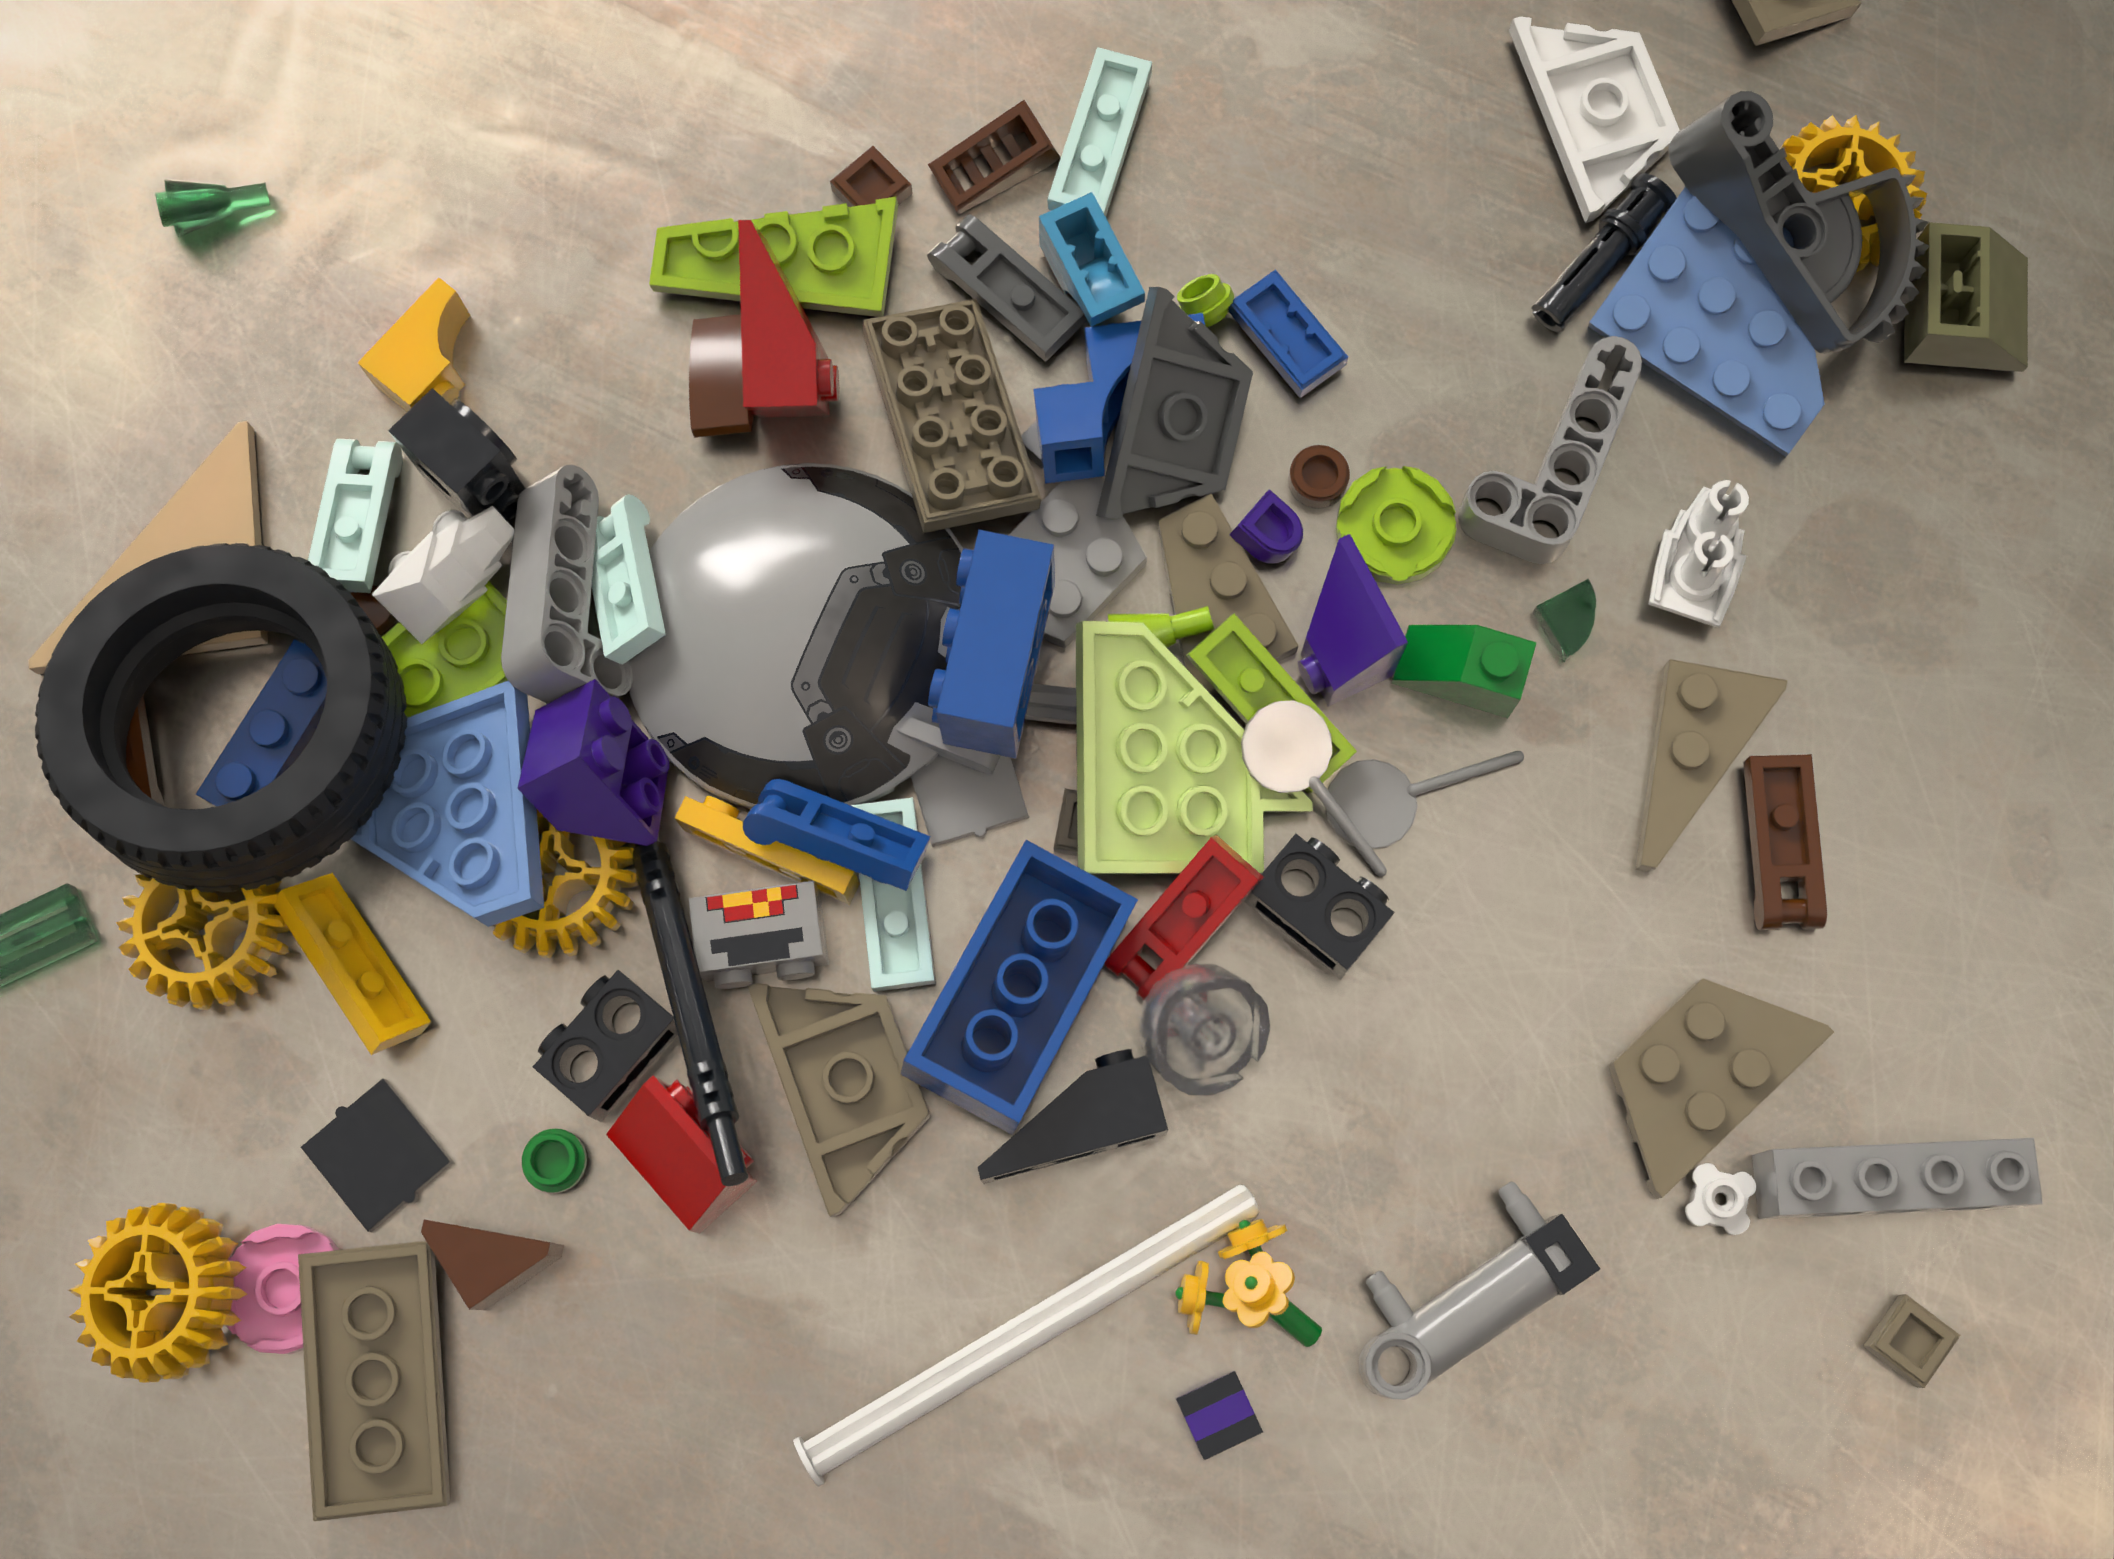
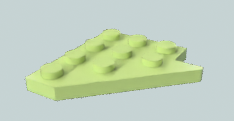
[1076,621,1313,874]

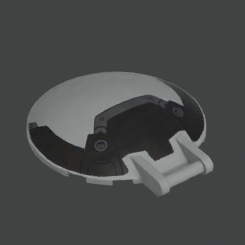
[629,463,1040,809]

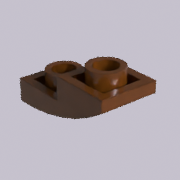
[689,314,754,438]

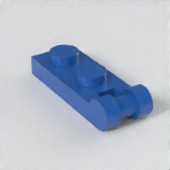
[743,779,931,891]

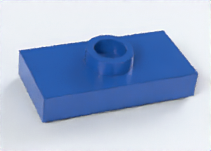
[1228,269,1348,398]

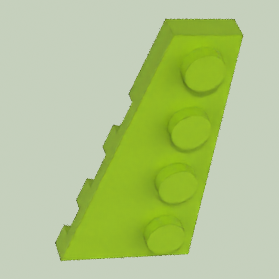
[649,197,899,317]

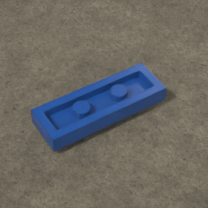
[195,639,327,806]

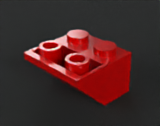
[606,1075,757,1234]

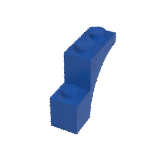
[1033,313,1205,484]

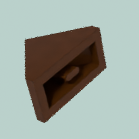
[421,1219,564,1310]

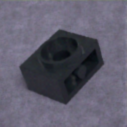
[388,388,525,522]

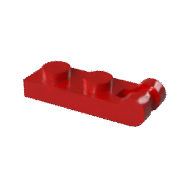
[1104,835,1264,1007]

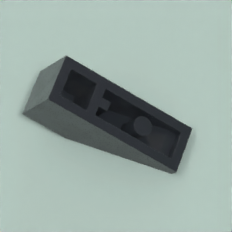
[977,1049,1168,1184]

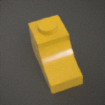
[358,277,471,412]

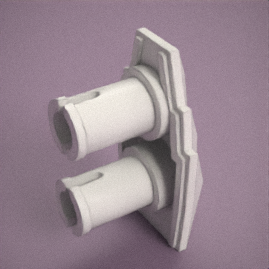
[1648,480,1749,628]
[372,506,515,644]

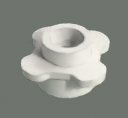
[1685,1163,1756,1235]

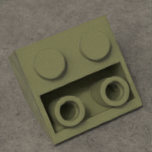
[1904,222,2028,372]

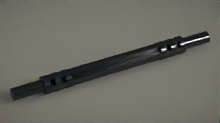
[632,836,748,1186]

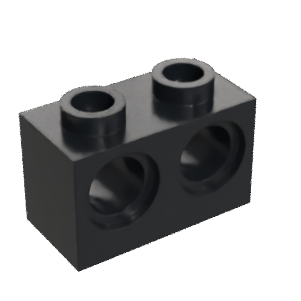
[1245,833,1395,979]
[532,970,678,1122]

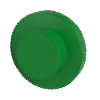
[522,1128,587,1193]

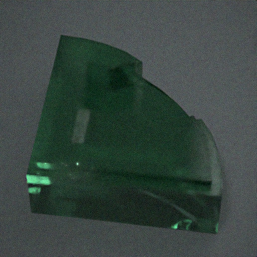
[1533,578,1597,663]

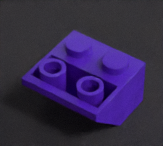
[517,679,670,846]

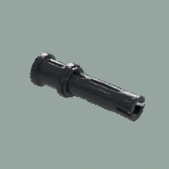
[1531,173,1677,332]

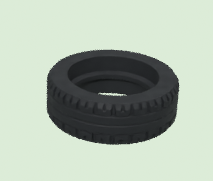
[35,543,407,893]

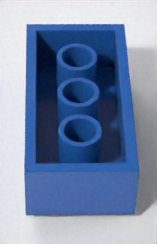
[900,840,1138,1135]

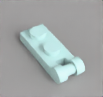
[308,439,402,593]
[591,494,666,665]

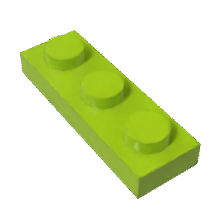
[1186,613,1357,793]

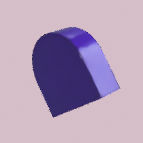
[1229,489,1303,563]

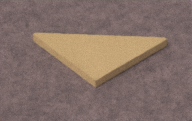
[28,421,268,674]

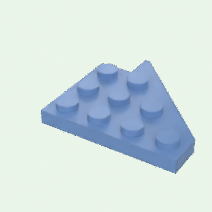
[1588,186,1825,457]
[351,680,544,927]

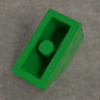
[1391,625,1537,719]

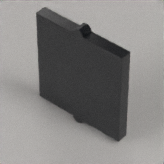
[301,1078,453,1232]

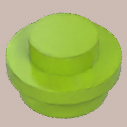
[1177,274,1235,327]

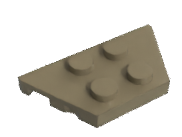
[1608,978,1834,1199]
[747,983,931,1217]

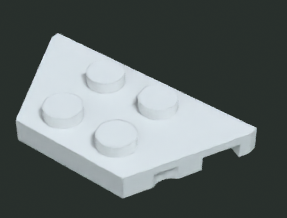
[1509,16,1680,223]

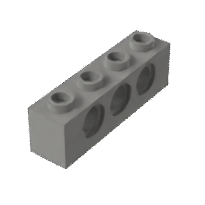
[1752,1138,2043,1219]

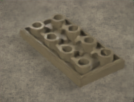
[862,299,1041,533]

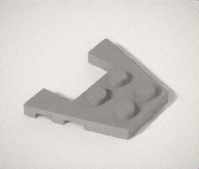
[1009,421,1147,648]

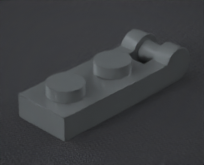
[927,214,1086,362]

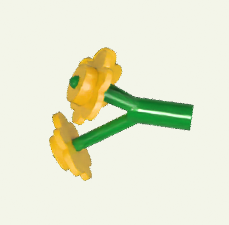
[1175,1219,1322,1347]

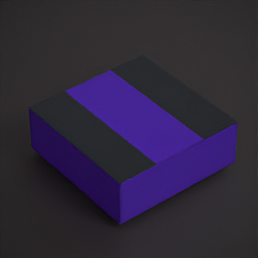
[1175,1371,1263,1460]

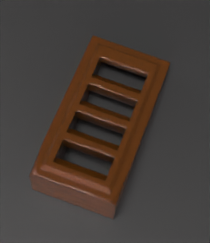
[928,100,1061,215]

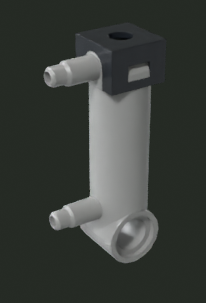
[1359,1181,1600,1400]

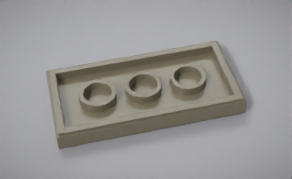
[298,1241,451,1521]

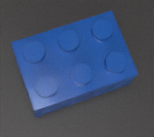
[928,529,1055,759]

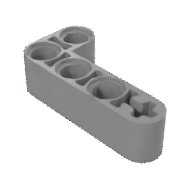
[1458,336,1642,564]
[501,464,633,704]

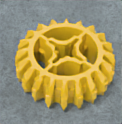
[1780,115,1928,273]
[493,808,638,958]
[116,874,290,1010]
[68,1203,247,1382]

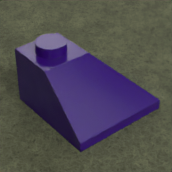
[1298,534,1408,707]

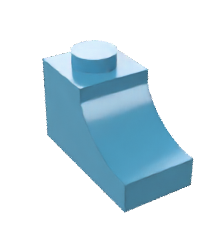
[1039,192,1145,327]

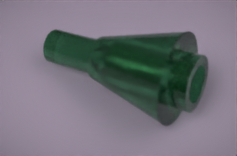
[155,179,271,237]

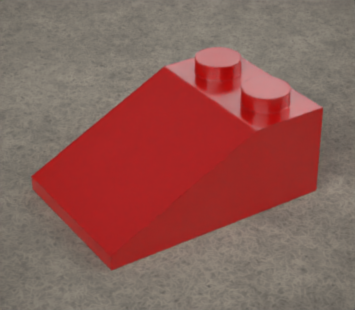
[738,220,840,417]

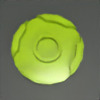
[1336,466,1456,585]

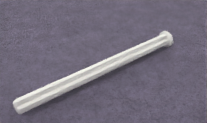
[793,1185,1259,1487]

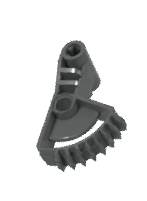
[1669,91,1930,354]

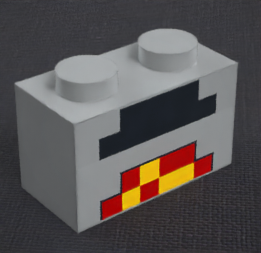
[689,881,829,989]

